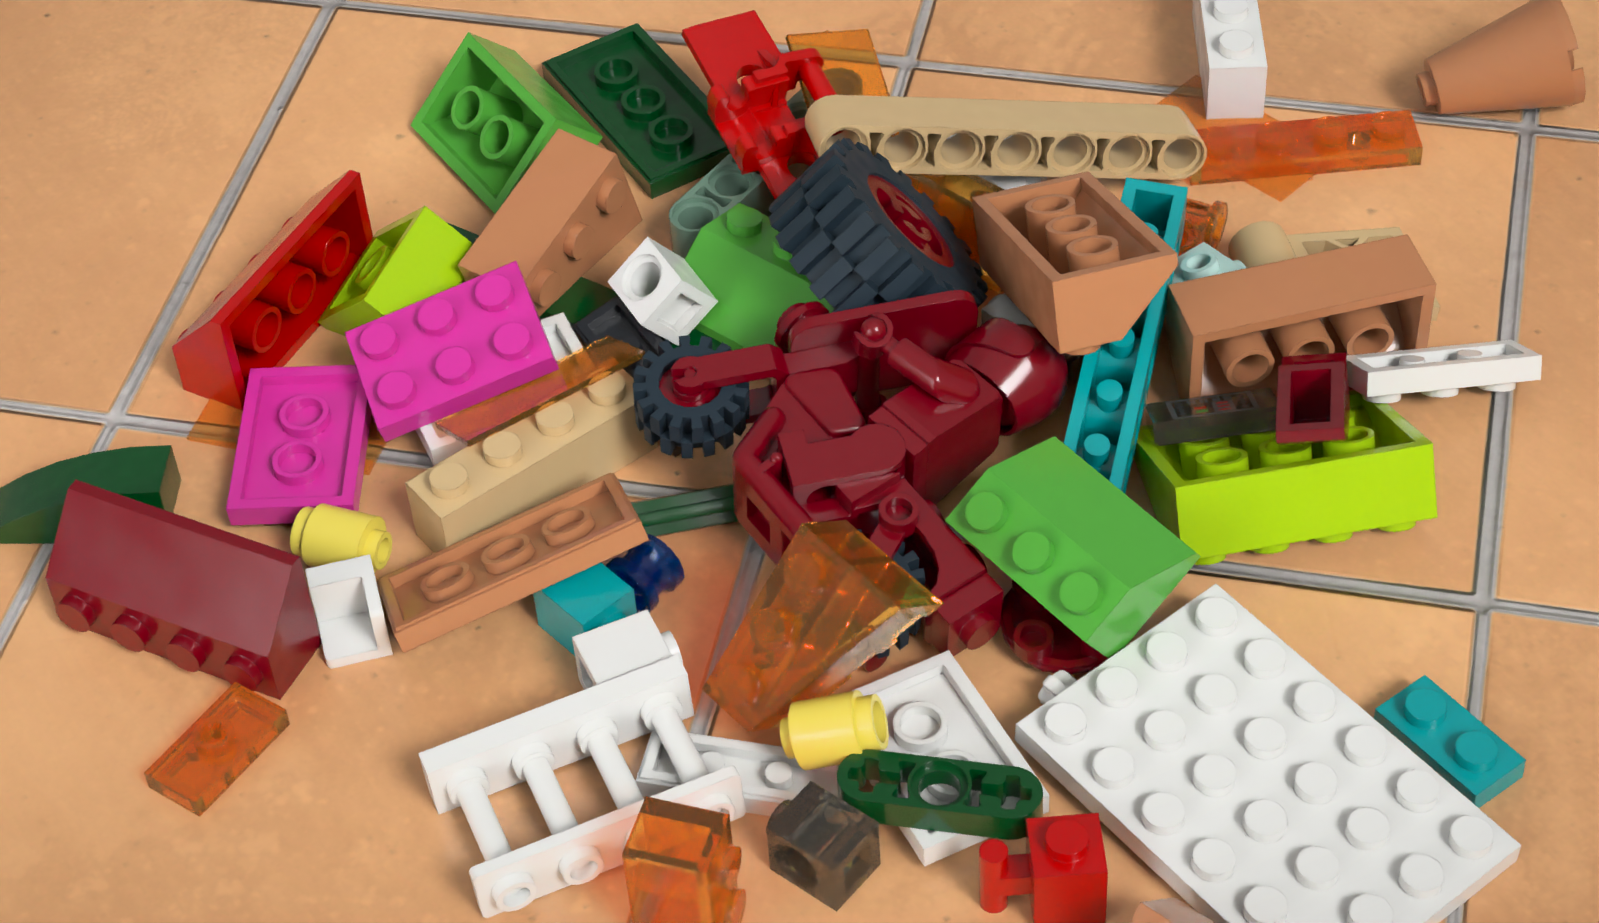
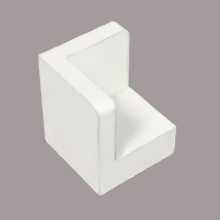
[305,554,393,669]

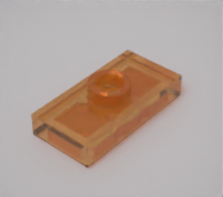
[144,682,290,817]

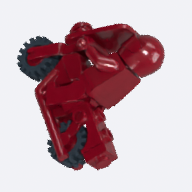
[632,290,1069,672]

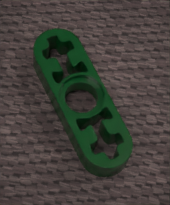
[837,750,1043,840]

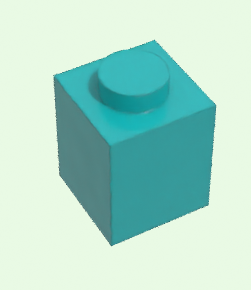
[533,563,637,656]

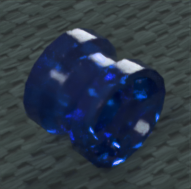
[605,534,685,613]

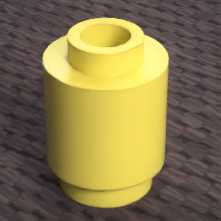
[290,503,392,573]
[780,690,889,771]

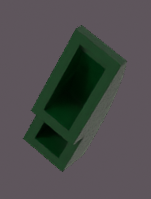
[0,445,181,544]

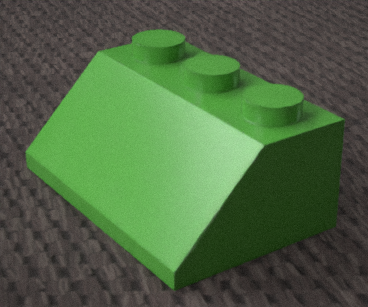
[411,32,603,214]
[685,203,834,350]
[945,436,1201,658]

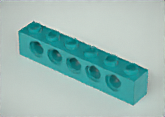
[1064,177,1188,494]

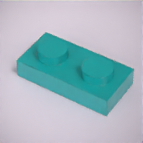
[1374,675,1526,808]

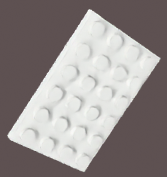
[1015,584,1521,923]

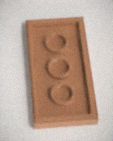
[377,472,649,653]

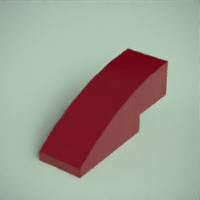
[1276,352,1350,445]

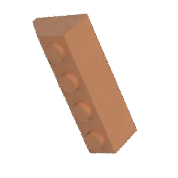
[972,171,1178,355]
[1165,234,1437,419]

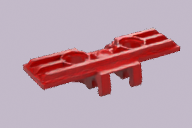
[681,10,844,199]

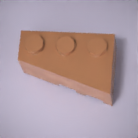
[458,128,643,317]

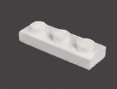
[1347,340,1542,403]

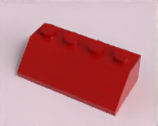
[172,170,373,412]

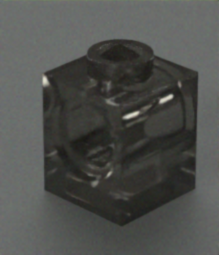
[766,781,881,912]

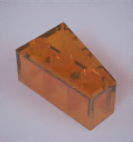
[702,520,944,732]

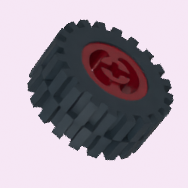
[769,138,988,312]

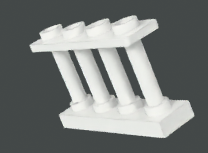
[418,654,746,918]

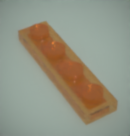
[1189,110,1423,186]

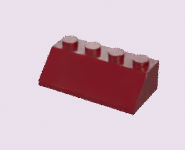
[45,479,322,700]

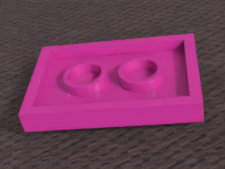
[345,261,559,442]
[226,365,372,525]

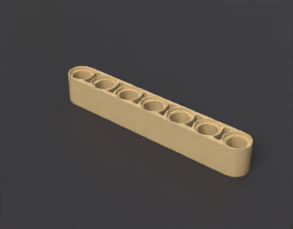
[805,95,1207,180]

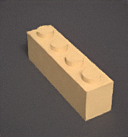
[405,361,658,553]

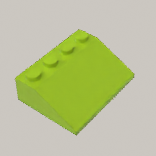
[1134,390,1438,565]

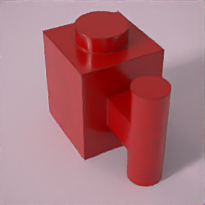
[979,813,1108,923]

